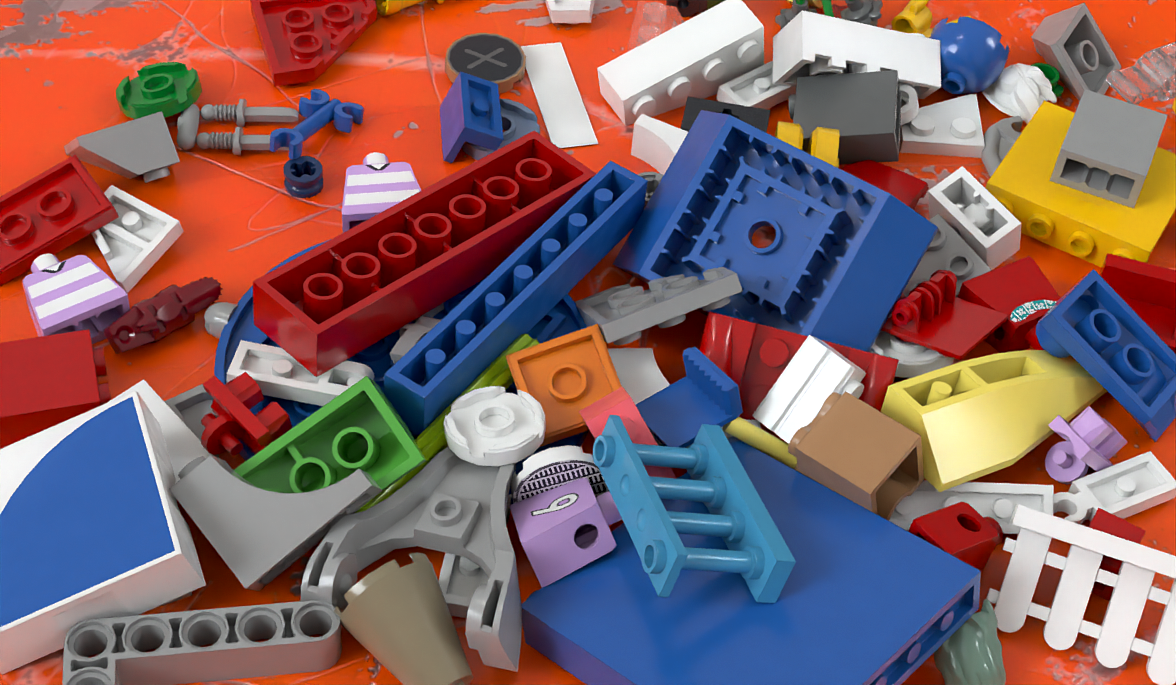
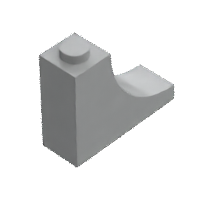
[169,455,382,591]

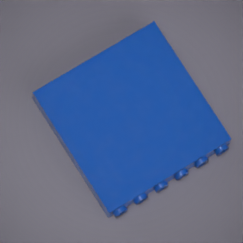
[522,436,981,685]

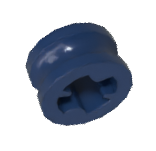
[284,156,323,198]

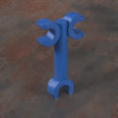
[269,89,364,159]

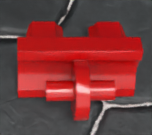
[201,372,292,456]

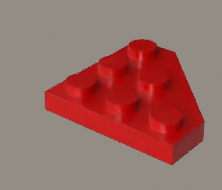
[250,0,377,87]

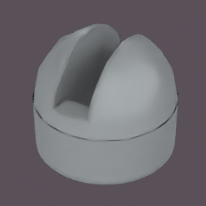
[204,302,238,339]

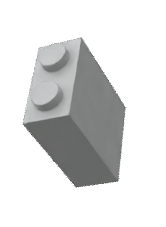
[1050,89,1168,208]

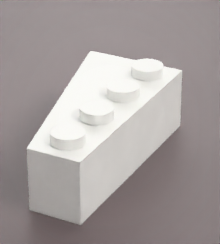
[773,10,941,99]

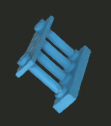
[593,415,796,603]

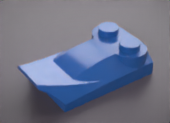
[1036,269,1176,442]

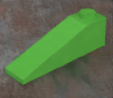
[234,376,426,493]

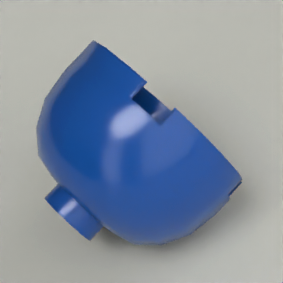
[929,17,1010,95]

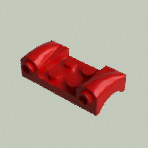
[699,311,899,424]

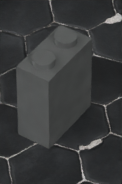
[789,70,902,165]

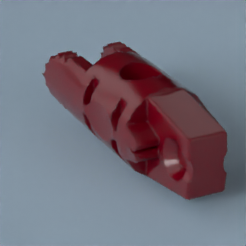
[103,277,223,354]

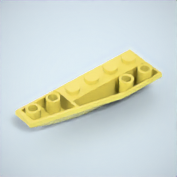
[881,350,1107,492]

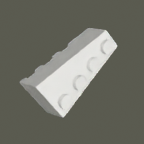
[597,0,764,126]

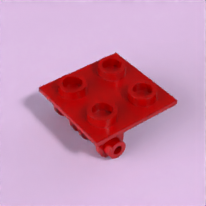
[881,270,1009,360]

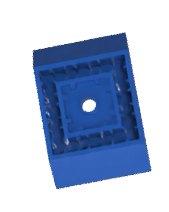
[613,110,938,352]

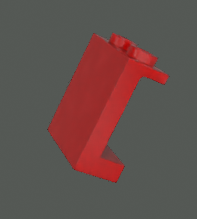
[1099,253,1176,354]

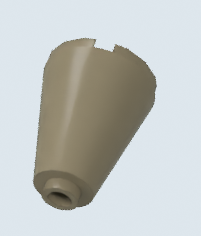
[334,552,473,685]

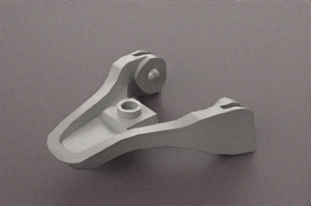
[301,447,522,672]

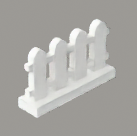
[986,504,1176,685]

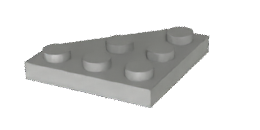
[575,267,742,345]

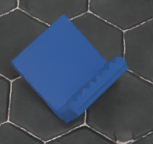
[636,346,743,448]

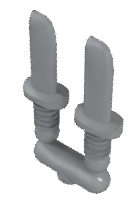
[176,99,299,155]

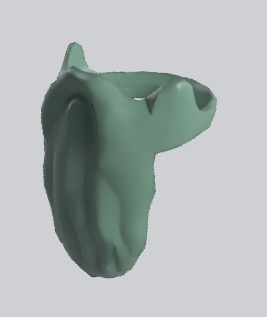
[934,599,1006,685]

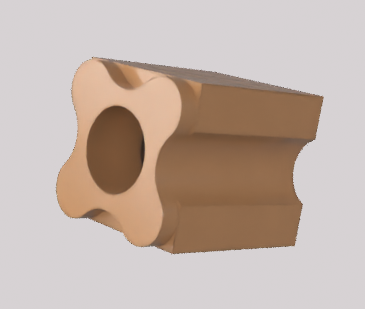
[788,391,924,521]

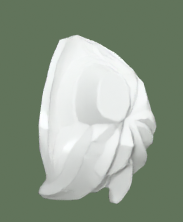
[982,63,1057,124]

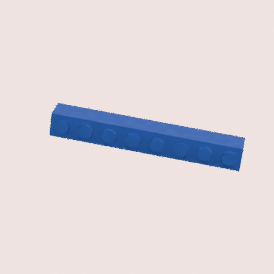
[384,161,648,434]

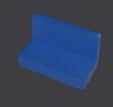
[440,71,504,163]

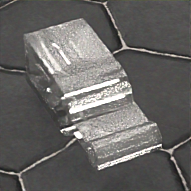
[1105,42,1176,105]

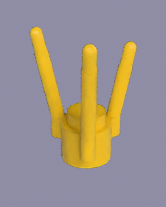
[891,0,971,38]

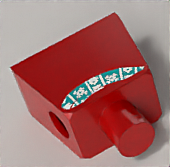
[958,256,1061,353]

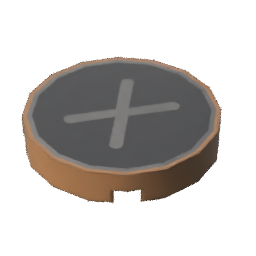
[445,33,526,94]

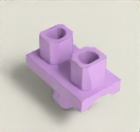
[1045,406,1128,484]

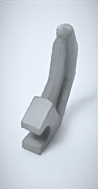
[981,116,1023,178]

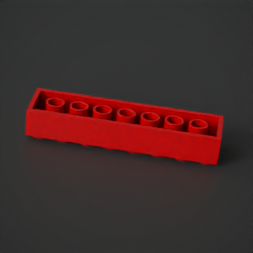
[253,131,596,377]

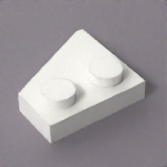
[899,94,985,158]
[91,185,184,293]

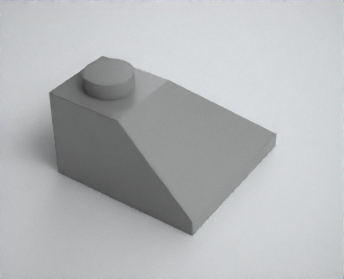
[1031,3,1121,102]
[64,111,180,183]

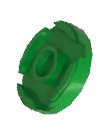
[116,62,202,119]

